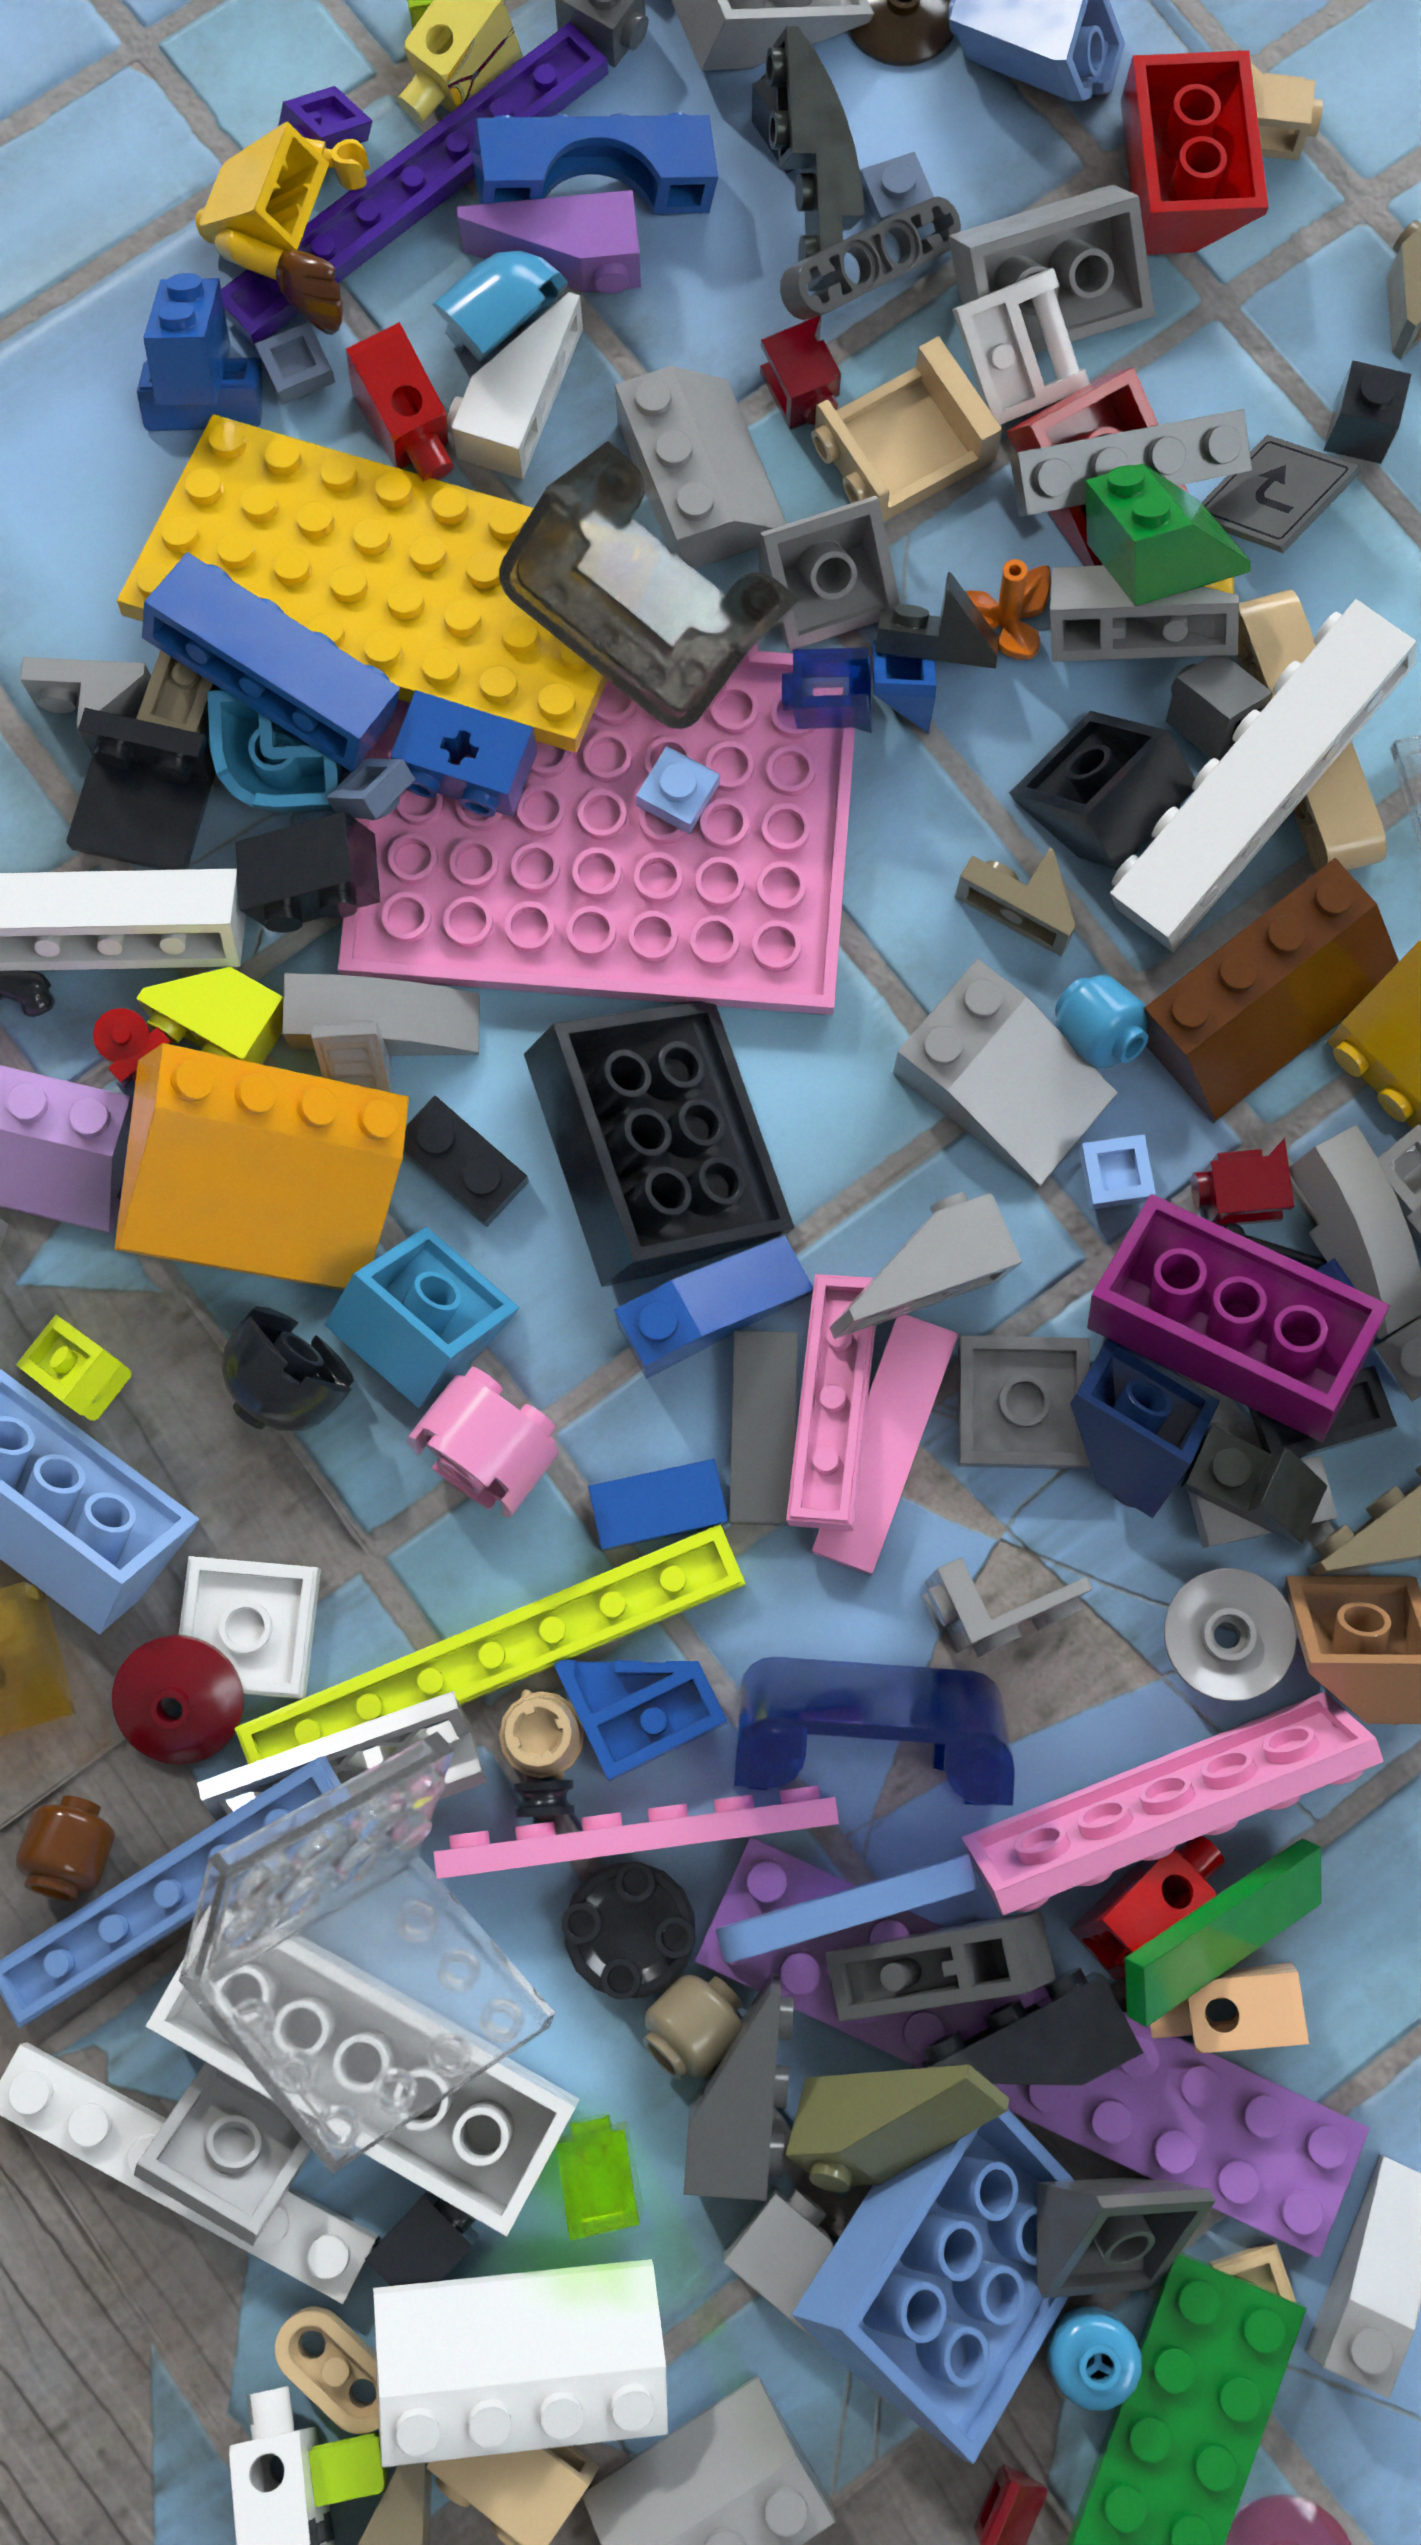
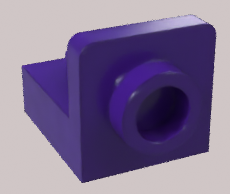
[278,85,373,149]

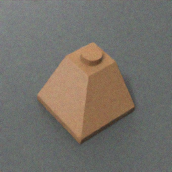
[1285,1576,1421,1725]

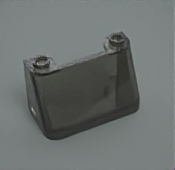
[499,441,799,729]

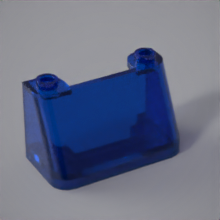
[733,1657,1015,1807]

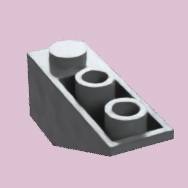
[683,1973,794,2201]

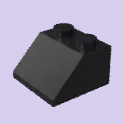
[1009,711,1195,870]

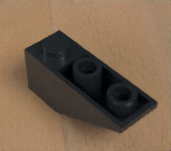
[914,1967,1144,2086]

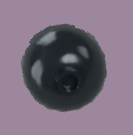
[222,1306,354,1431]

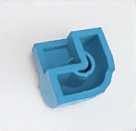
[432,250,568,362]
[207,690,343,814]

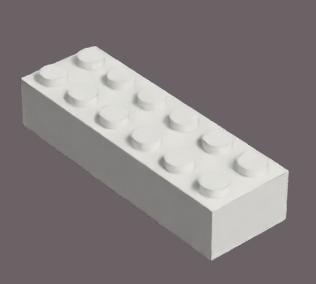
[146,1899,580,2237]

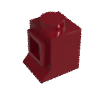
[760,315,841,430]
[1191,1137,1295,1227]

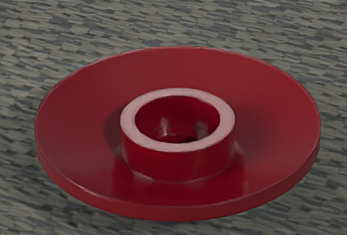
[112,1635,244,1765]

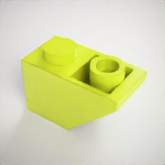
[136,967,284,1064]

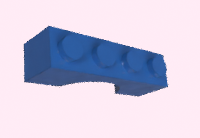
[473,113,718,214]

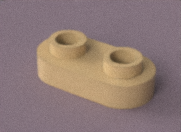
[275,2306,379,2434]

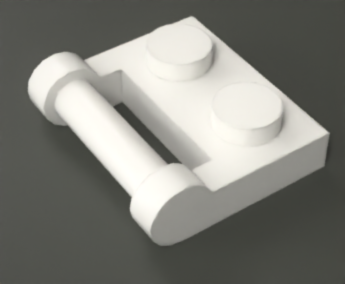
[952,268,1090,425]

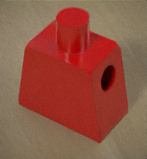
[346,322,454,482]
[1069,1835,1225,1981]

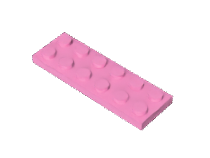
[961,1692,1384,1916]

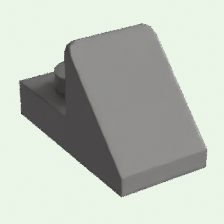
[20,657,151,751]

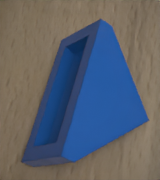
[872,640,937,734]

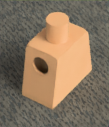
[1150,1962,1309,2053]

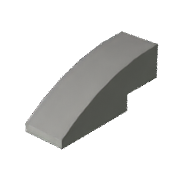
[282,973,480,1056]
[1289,1125,1421,1340]

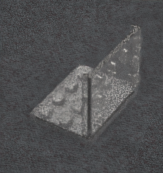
[179,1731,555,2174]

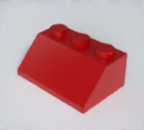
[1120,50,1269,255]

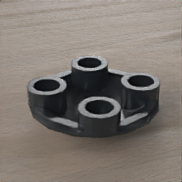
[562,1862,696,2000]

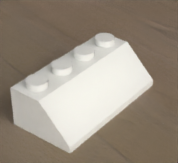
[373,2259,668,2467]

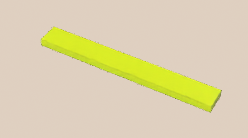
[235,1524,746,1765]

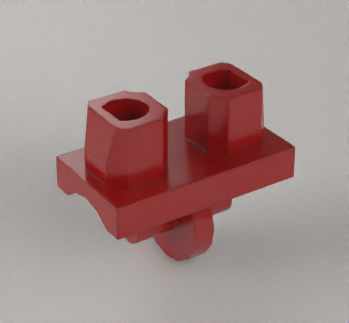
[93,1008,171,1088]

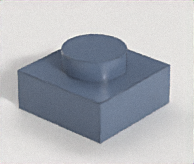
[860,151,934,223]
[255,321,336,405]
[326,758,416,820]

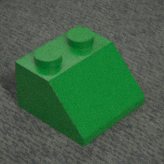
[1085,463,1251,606]

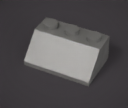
[948,184,1155,354]
[615,366,787,575]
[582,2375,835,2545]

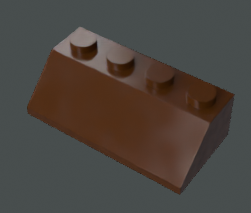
[1144,858,1399,1123]

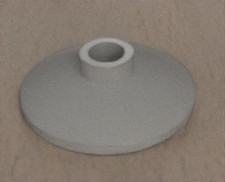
[1163,1568,1297,1701]

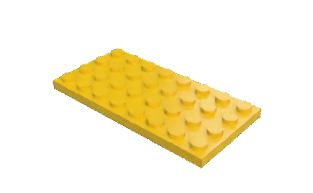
[116,414,659,753]

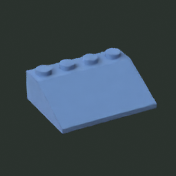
[791,2109,1074,2464]

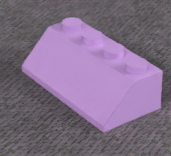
[0,1065,133,1234]

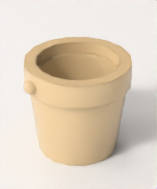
[499,1689,586,1780]

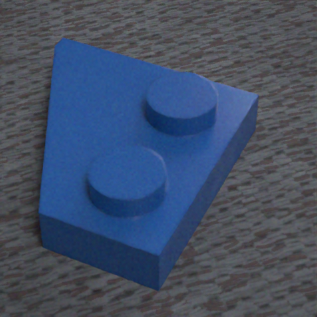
[554,1660,728,1782]

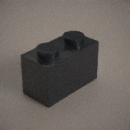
[235,811,380,933]

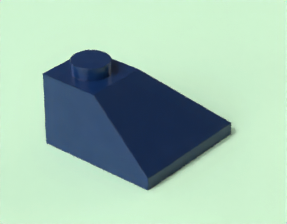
[1070,1338,1220,1519]

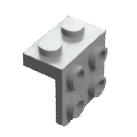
[921,1557,1093,1658]

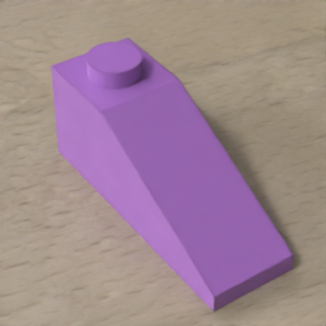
[457,190,641,294]

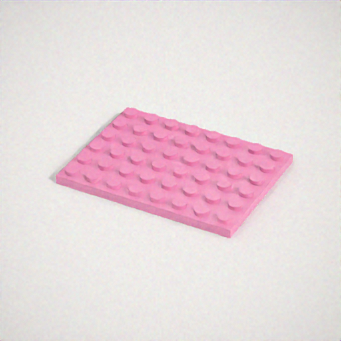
[338,641,860,1015]

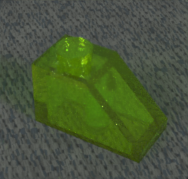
[557,2114,644,2241]

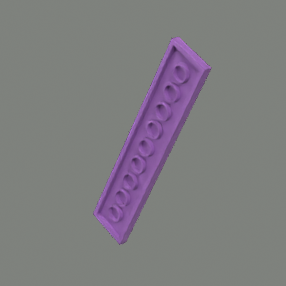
[695,1836,1370,2258]

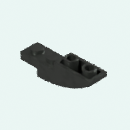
[766,26,865,291]

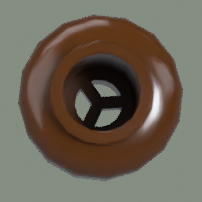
[16,1795,115,1902]

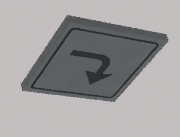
[1201,435,1361,553]

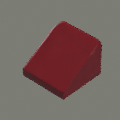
[974,2464,1048,2545]

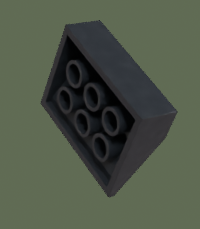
[523,1001,795,1287]

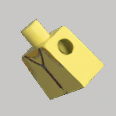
[397,0,523,124]

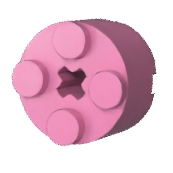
[407,1367,559,1518]

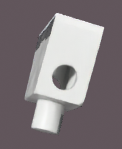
[229,2386,335,2545]

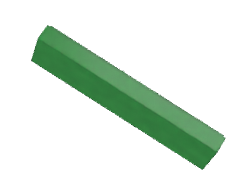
[1125,1838,1322,2027]

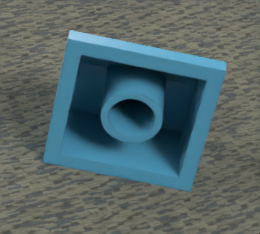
[324,1226,520,1408]

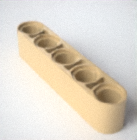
[1237,589,1387,872]

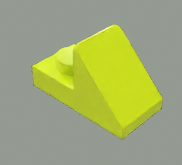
[16,1314,132,1421]

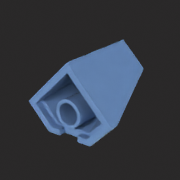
[948,0,1125,101]

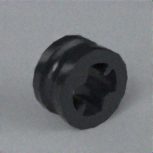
[514,1780,575,1818]

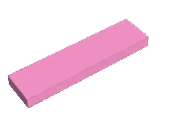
[786,1274,876,1531]
[811,1314,959,1576]

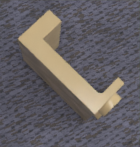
[811,336,1002,522]

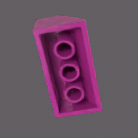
[1087,1194,1390,1443]

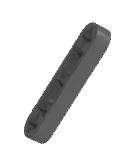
[780,197,961,320]

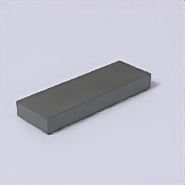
[729,1330,798,1526]

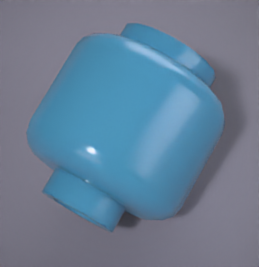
[1055,975,1148,1069]
[1046,2306,1142,2410]

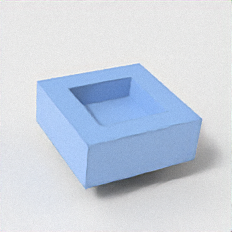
[636,746,720,834]
[1079,1134,1156,1210]

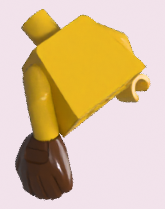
[195,121,370,335]

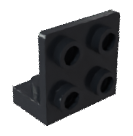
[66,708,216,870]

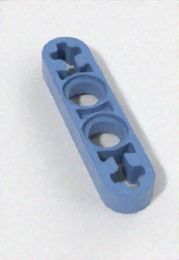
[715,1854,979,1963]

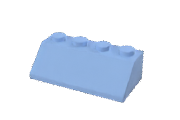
[0,1369,199,1635]

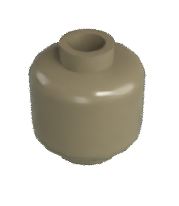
[643,1975,743,2080]

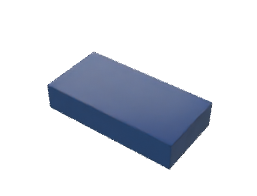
[588,1458,728,1552]

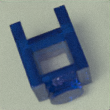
[782,647,873,734]

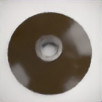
[848,0,954,66]

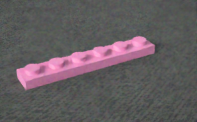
[433,1785,839,1879]

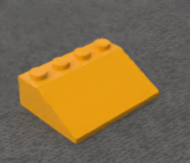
[114,1043,409,1291]

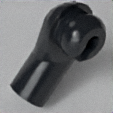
[0,970,55,1017]

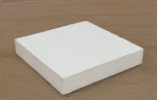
[178,1556,321,1699]

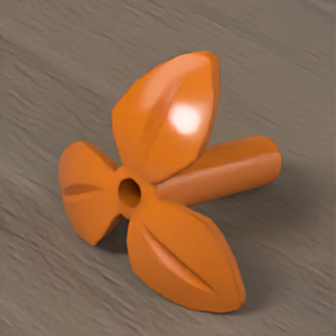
[965,559,1052,660]

